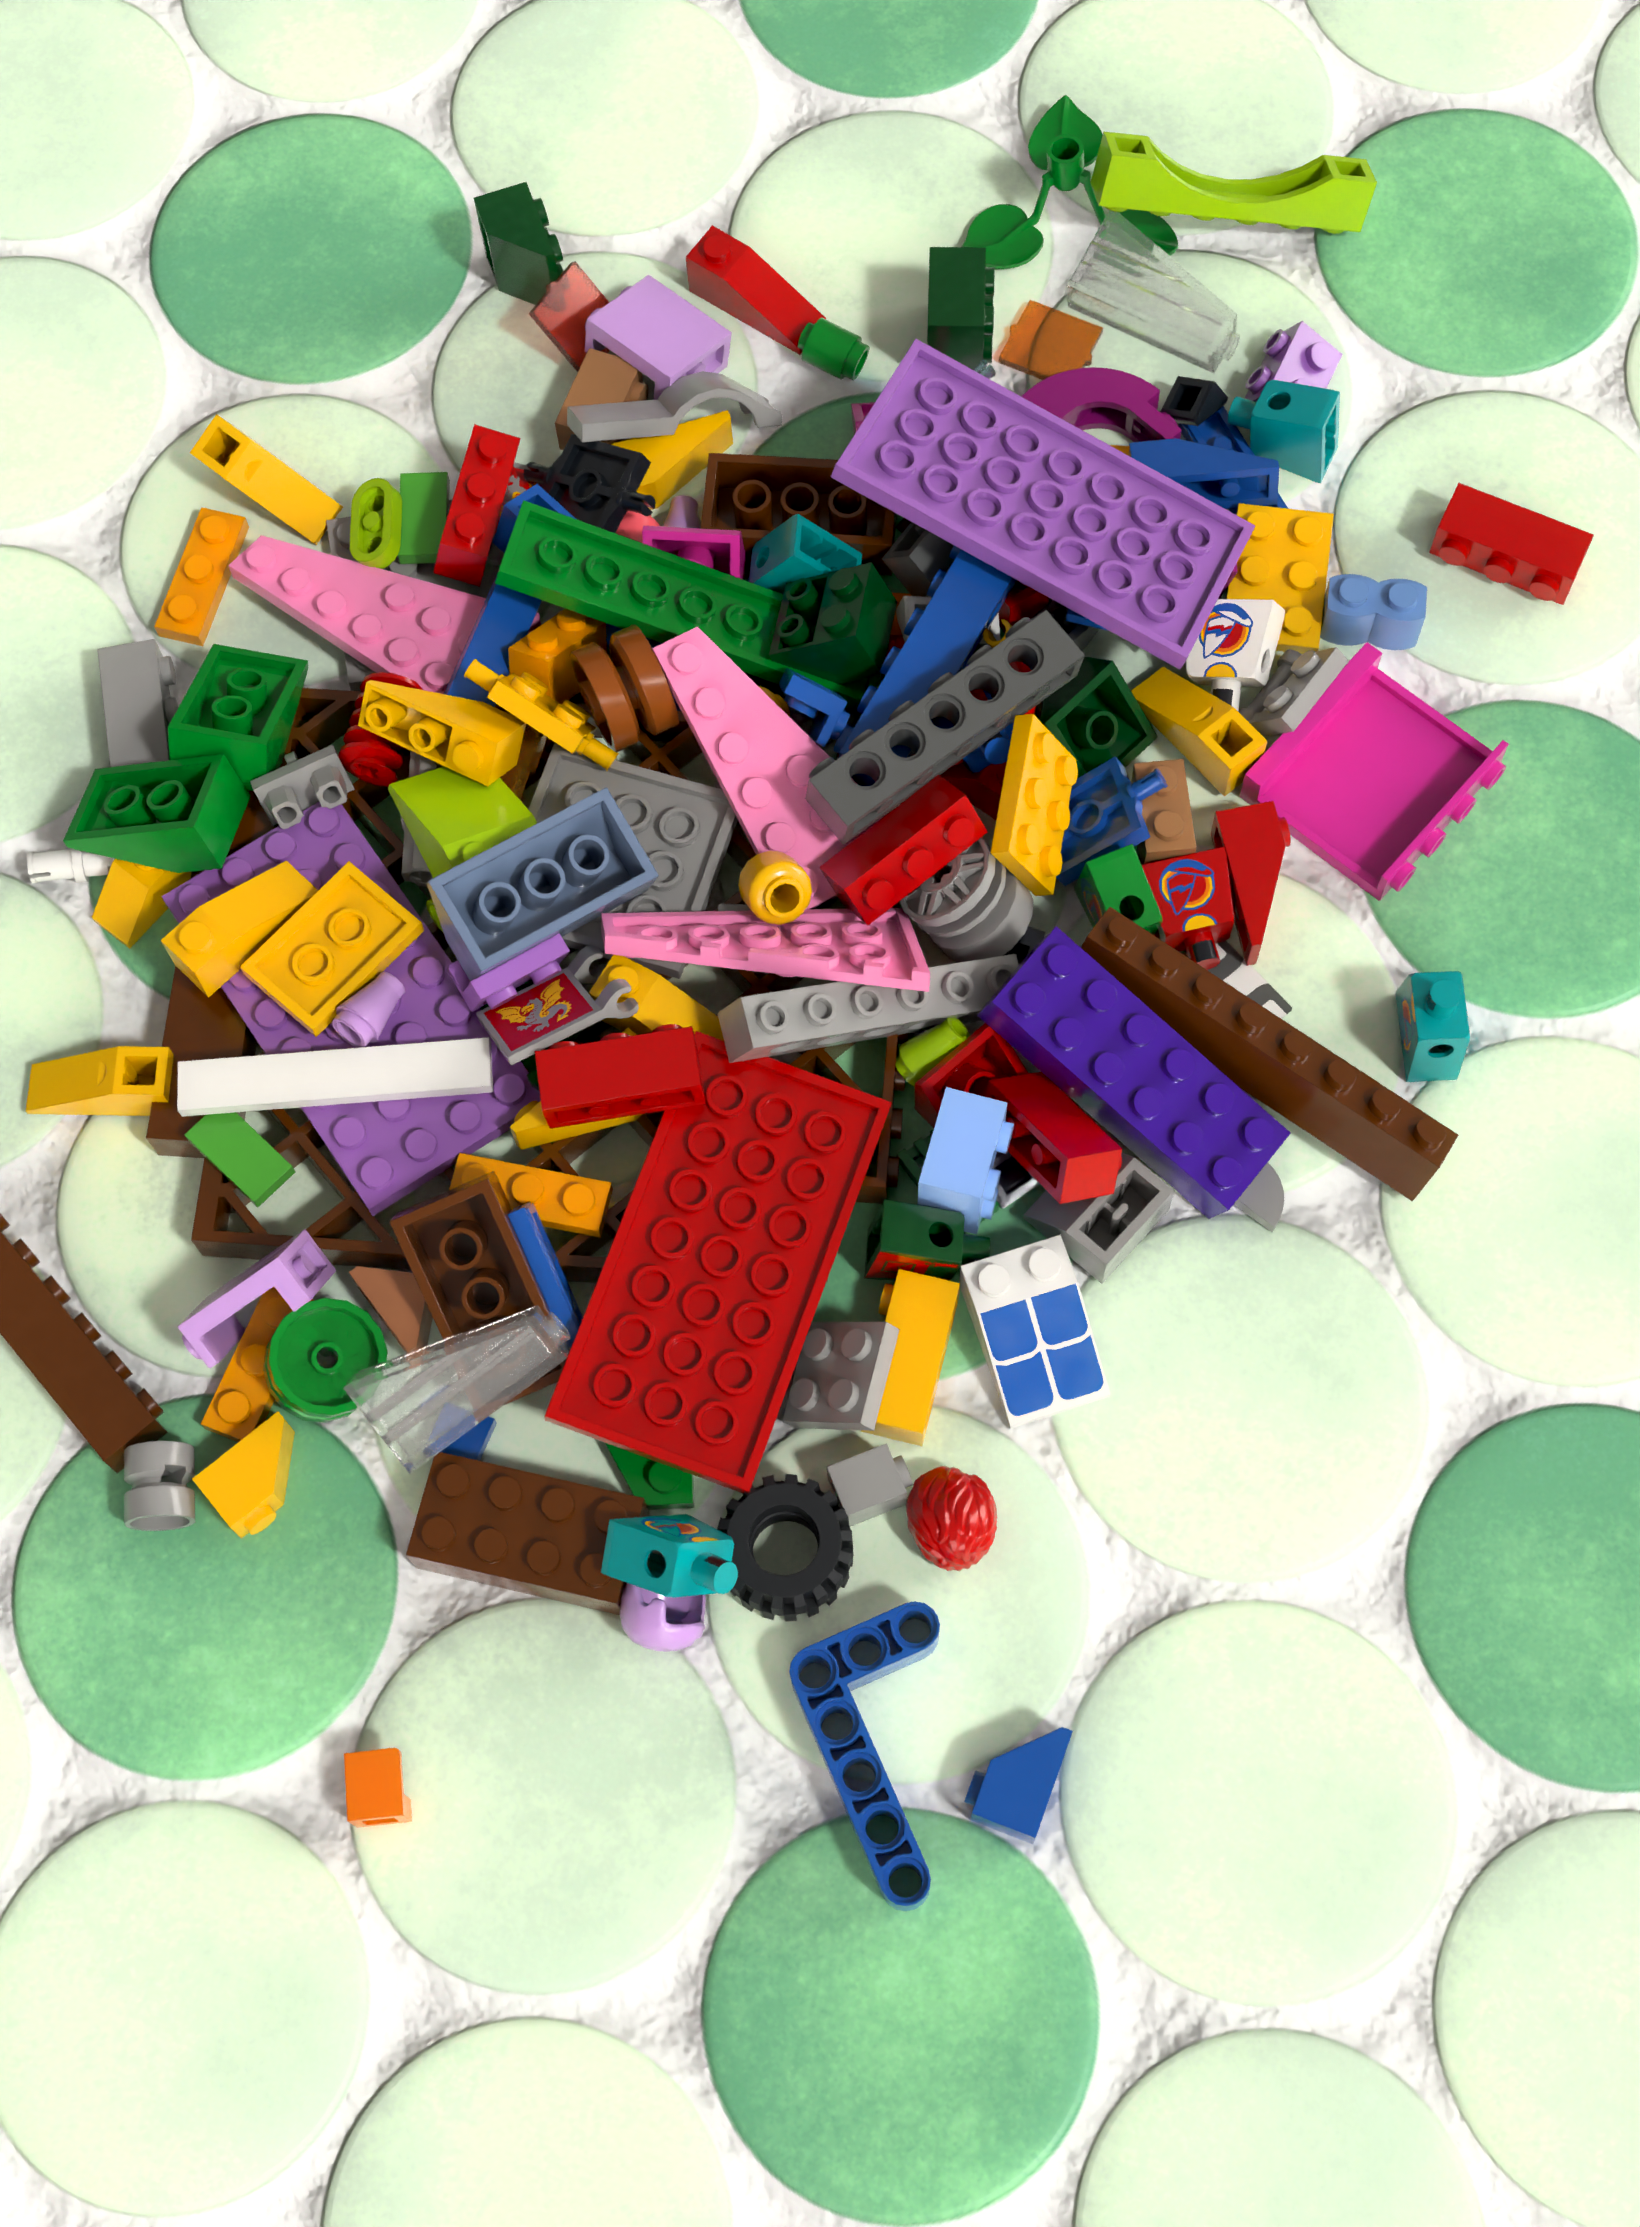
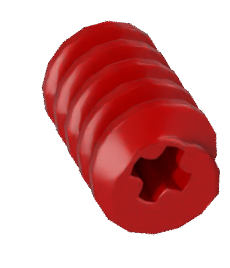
[338,672,423,787]

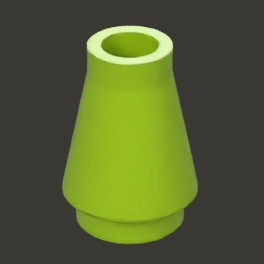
[895,1018,970,1087]

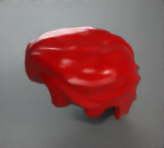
[906,1466,997,1571]

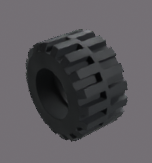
[717,1474,854,1622]

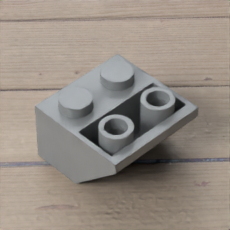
[1023,1153,1175,1284]

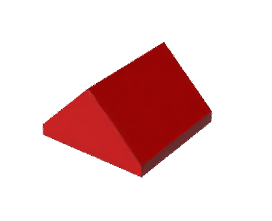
[914,1023,1029,1128]

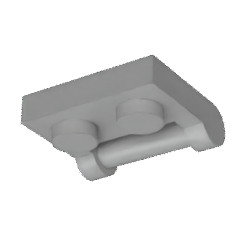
[1239,647,1348,737]

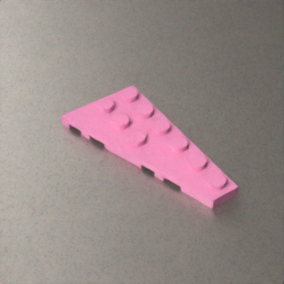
[229,535,541,694]
[652,627,888,909]
[601,908,930,992]

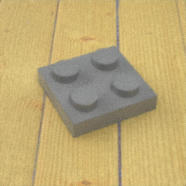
[782,1322,900,1431]

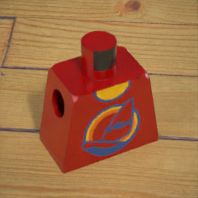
[1142,847,1234,970]

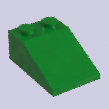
[168,644,308,791]
[63,754,250,873]

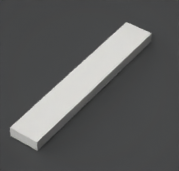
[177,1037,493,1117]

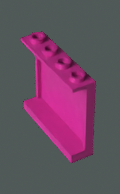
[1239,642,1509,901]

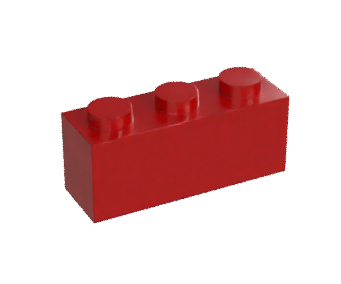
[433,424,521,587]
[1429,483,1594,605]
[819,775,988,926]
[535,1024,706,1129]
[986,1072,1122,1204]

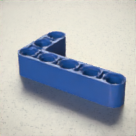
[789,1601,940,1911]

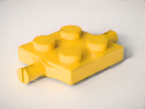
[464,659,619,771]

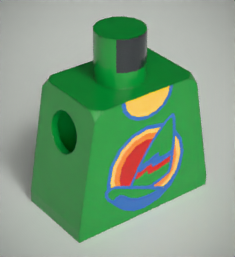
[1074,844,1163,935]

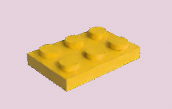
[1226,503,1334,654]
[990,714,1078,896]
[240,861,425,1037]

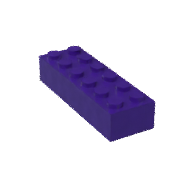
[977,926,1291,1219]

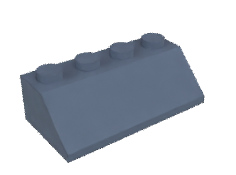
[427,787,659,982]

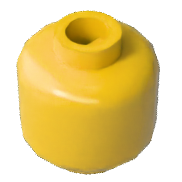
[738,850,812,925]

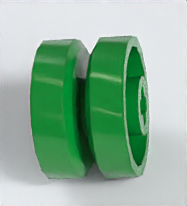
[263,1298,388,1423]

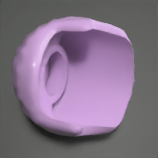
[620,1583,706,1652]

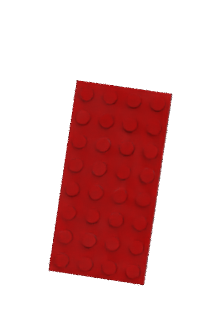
[544,1031,892,1494]

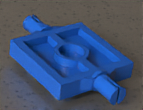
[1056,756,1168,886]

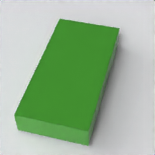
[398,472,450,564]
[184,1112,296,1208]

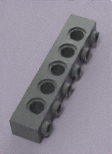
[805,610,1085,845]

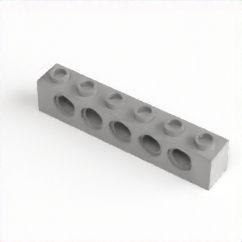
[717,954,1019,1063]

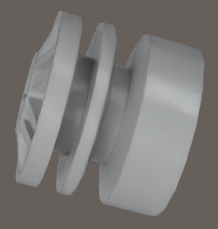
[900,838,1033,963]

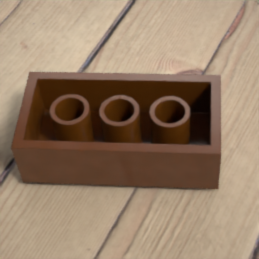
[701,453,897,576]
[389,1171,569,1416]
[406,1451,649,1615]

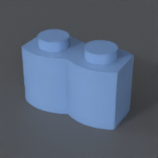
[1320,574,1427,650]

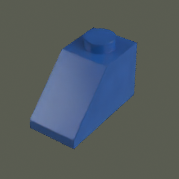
[964,1727,1073,1844]

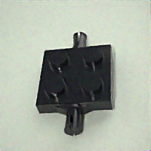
[523,434,656,533]

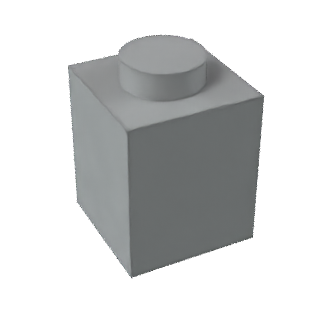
[827,1443,913,1527]

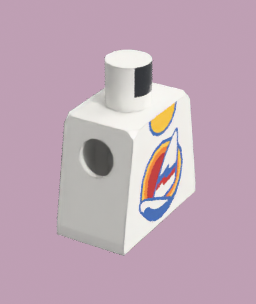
[1186,599,1285,712]

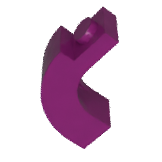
[1021,367,1182,442]

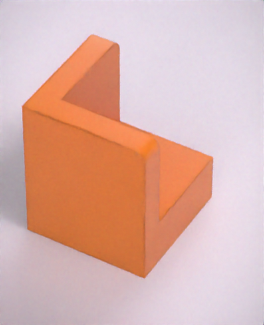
[344,1748,412,1828]

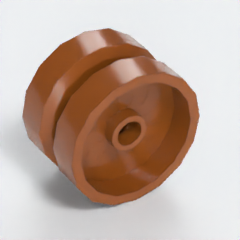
[570,624,679,752]

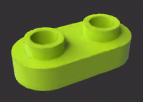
[350,478,402,569]

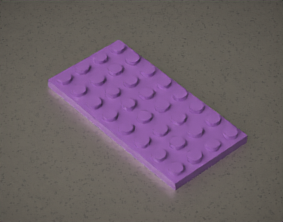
[831,339,1255,669]
[161,802,541,1216]

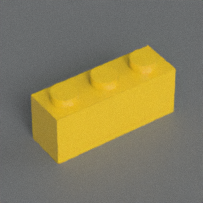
[861,1269,960,1446]

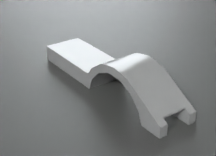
[567,371,782,442]

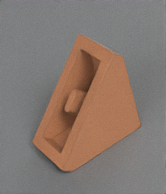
[349,1266,433,1366]

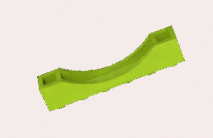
[1091,131,1377,234]

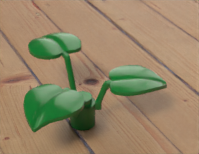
[961,95,1178,270]

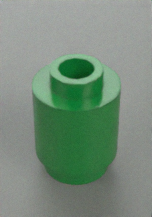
[798,317,870,380]

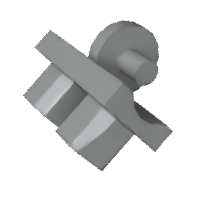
[250,745,355,830]

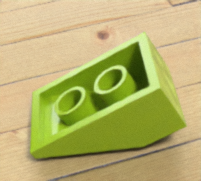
[388,766,537,878]

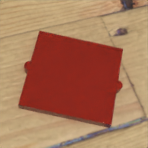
[529,261,610,372]

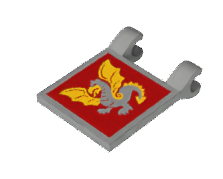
[476,945,639,1065]

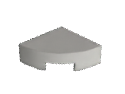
[1234,1162,1284,1232]

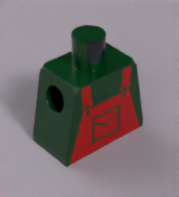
[864,1200,990,1281]

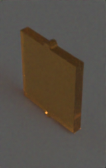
[998,300,1103,380]

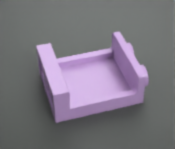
[585,275,732,400]
[178,1229,336,1368]

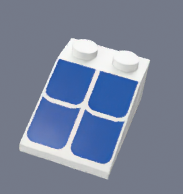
[959,1234,1111,1429]

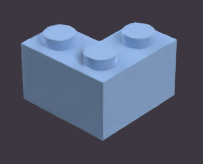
[917,1087,1014,1235]

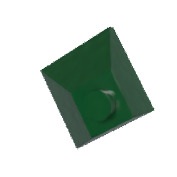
[1040,656,1158,778]

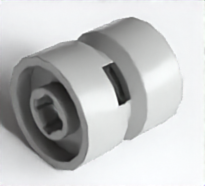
[124,1441,195,1531]

